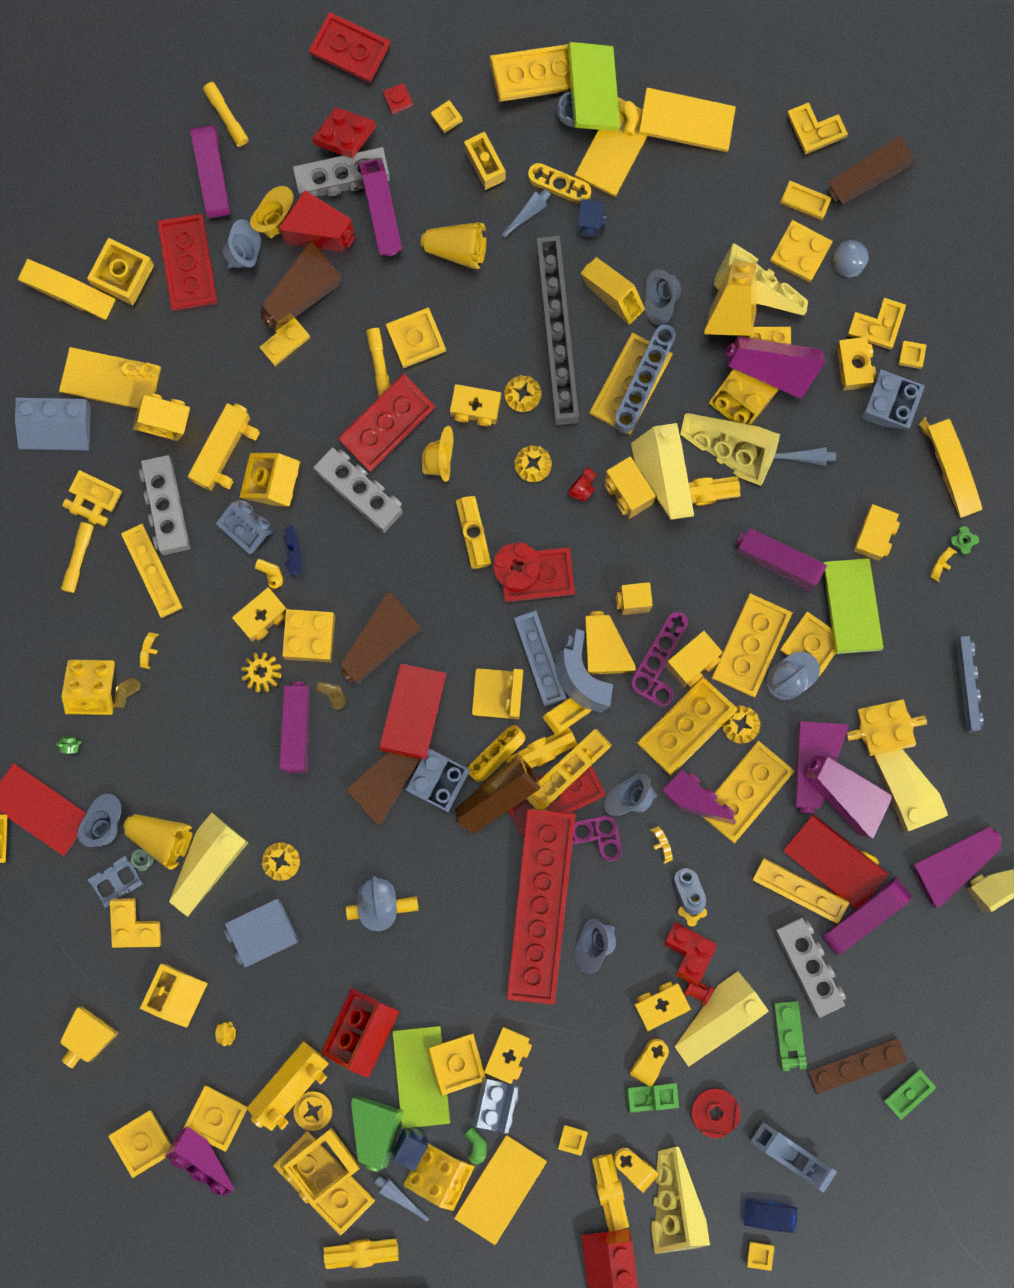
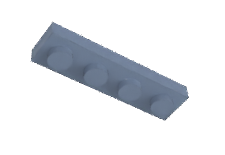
[514,611,567,708]
[956,636,984,733]

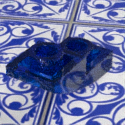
[283,525,303,578]
[744,1199,799,1233]

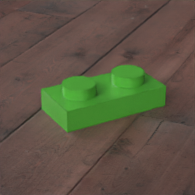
[884,1069,936,1120]

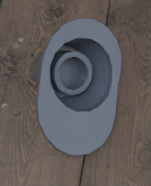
[222,219,261,268]
[645,269,682,325]
[767,652,820,700]
[604,773,657,817]
[78,793,121,847]
[357,876,397,932]
[575,919,616,974]

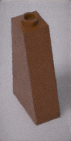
[828,135,916,204]
[261,242,341,332]
[340,591,421,684]
[346,752,422,826]
[455,754,541,834]

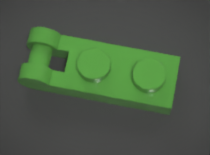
[774,1001,807,1071]

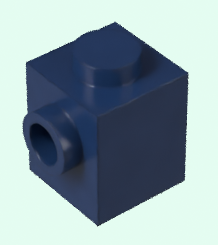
[577,199,607,237]
[392,1127,428,1171]

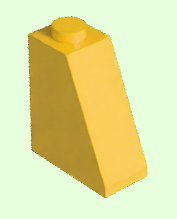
[580,257,645,325]
[585,611,636,675]

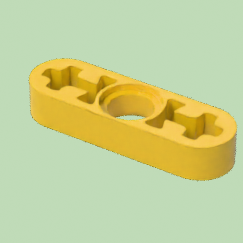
[528,163,591,204]
[468,725,526,782]

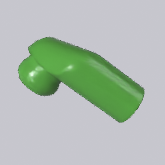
[464,1127,487,1165]

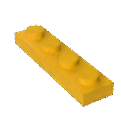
[121,524,183,618]
[753,858,849,924]

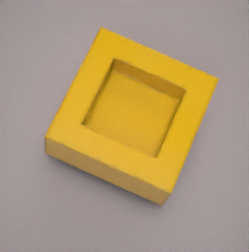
[431,100,463,133]
[898,341,926,369]
[558,1125,588,1156]
[746,1241,774,1271]

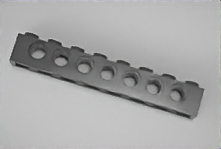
[536,236,579,425]

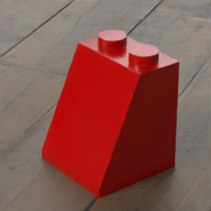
[279,190,355,252]

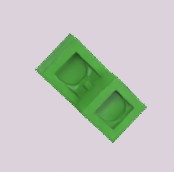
[625,1083,679,1113]

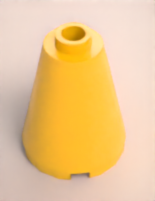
[421,222,487,269]
[123,814,193,869]

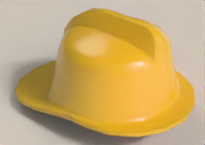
[250,186,294,238]
[422,426,453,482]

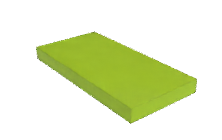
[568,42,620,131]
[824,559,884,654]
[393,1026,450,1129]

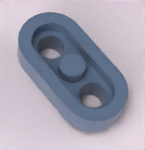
[674,868,707,915]

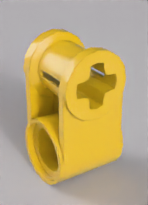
[629,1038,669,1087]
[614,1148,660,1193]

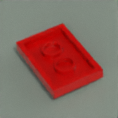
[309,12,391,83]
[503,547,575,602]

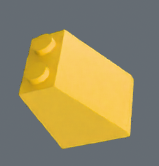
[705,261,756,336]

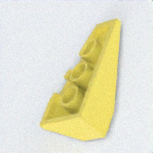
[714,243,808,315]
[680,413,780,486]
[631,423,694,520]
[873,749,948,832]
[169,813,249,917]
[966,869,1014,912]
[674,971,769,1067]
[651,1147,710,1254]

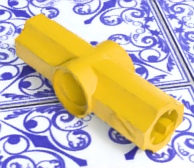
[689,476,741,505]
[456,496,491,569]
[506,728,578,768]
[592,1153,629,1231]
[324,1238,399,1269]

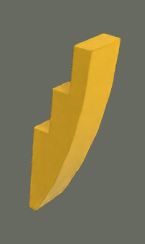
[17,259,116,321]
[927,419,982,518]
[526,729,612,810]

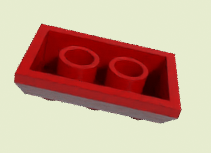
[320,988,400,1078]
[581,1229,638,1288]

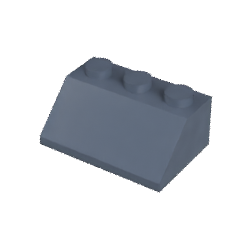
[15,398,91,451]

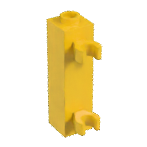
[188,403,260,491]
[246,1041,329,1131]

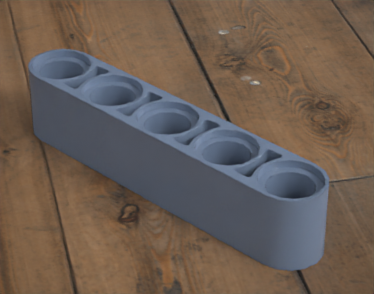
[614,325,675,433]

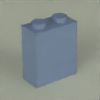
[224,899,299,968]

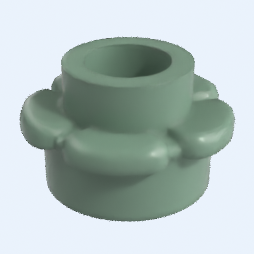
[130,848,154,871]

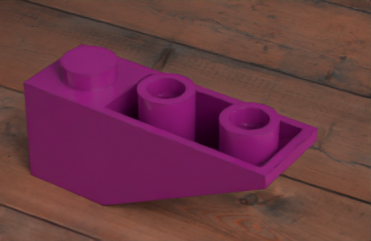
[663,770,736,825]
[165,1127,234,1196]

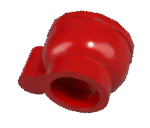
[567,467,597,503]

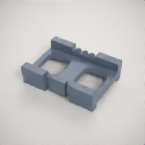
[88,856,144,908]

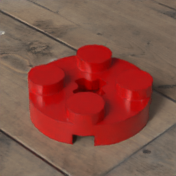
[493,543,540,590]
[691,1088,740,1138]

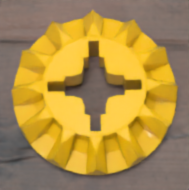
[504,375,541,412]
[515,445,552,482]
[722,706,761,744]
[262,842,300,881]
[294,1091,333,1131]

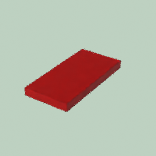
[157,213,218,311]
[337,373,435,472]
[379,664,446,760]
[0,763,87,856]
[509,765,606,837]
[783,814,889,909]

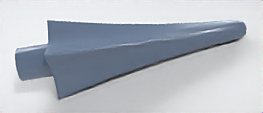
[502,189,551,238]
[774,447,836,466]
[373,1175,429,1222]

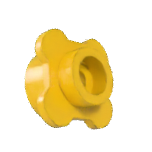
[678,898,707,926]
[216,1022,236,1046]

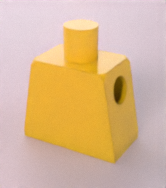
[60,1007,118,1068]

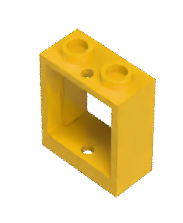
[283,1128,361,1206]

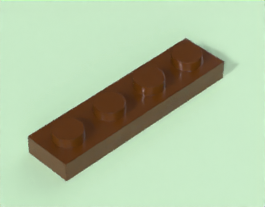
[808,1038,907,1095]

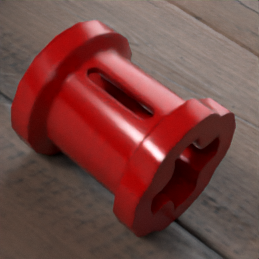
[683,982,714,1006]

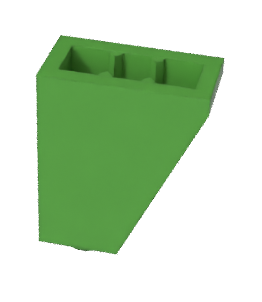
[351,1096,404,1172]

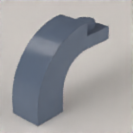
[555,629,613,713]
[750,1122,837,1193]

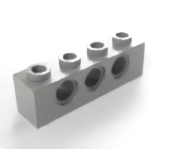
[293,147,390,198]
[314,447,403,533]
[139,455,190,555]
[774,918,846,1018]

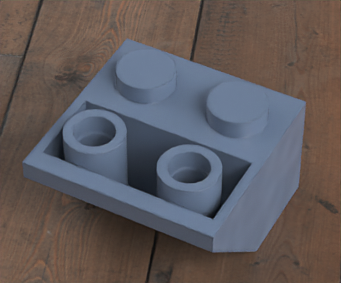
[861,369,925,429]
[406,749,470,812]

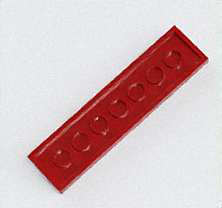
[507,808,576,1005]

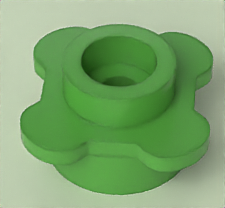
[951,526,979,554]
[55,736,82,753]

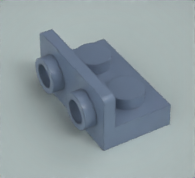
[216,500,274,554]
[472,1078,519,1134]

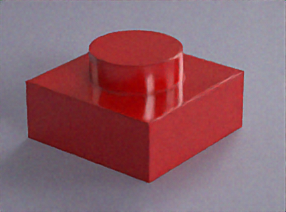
[383,83,413,115]

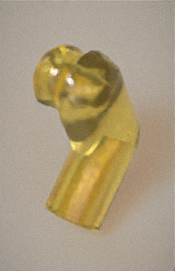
[113,678,141,709]
[316,681,346,710]

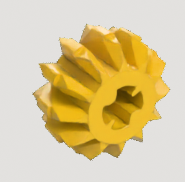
[241,652,282,693]

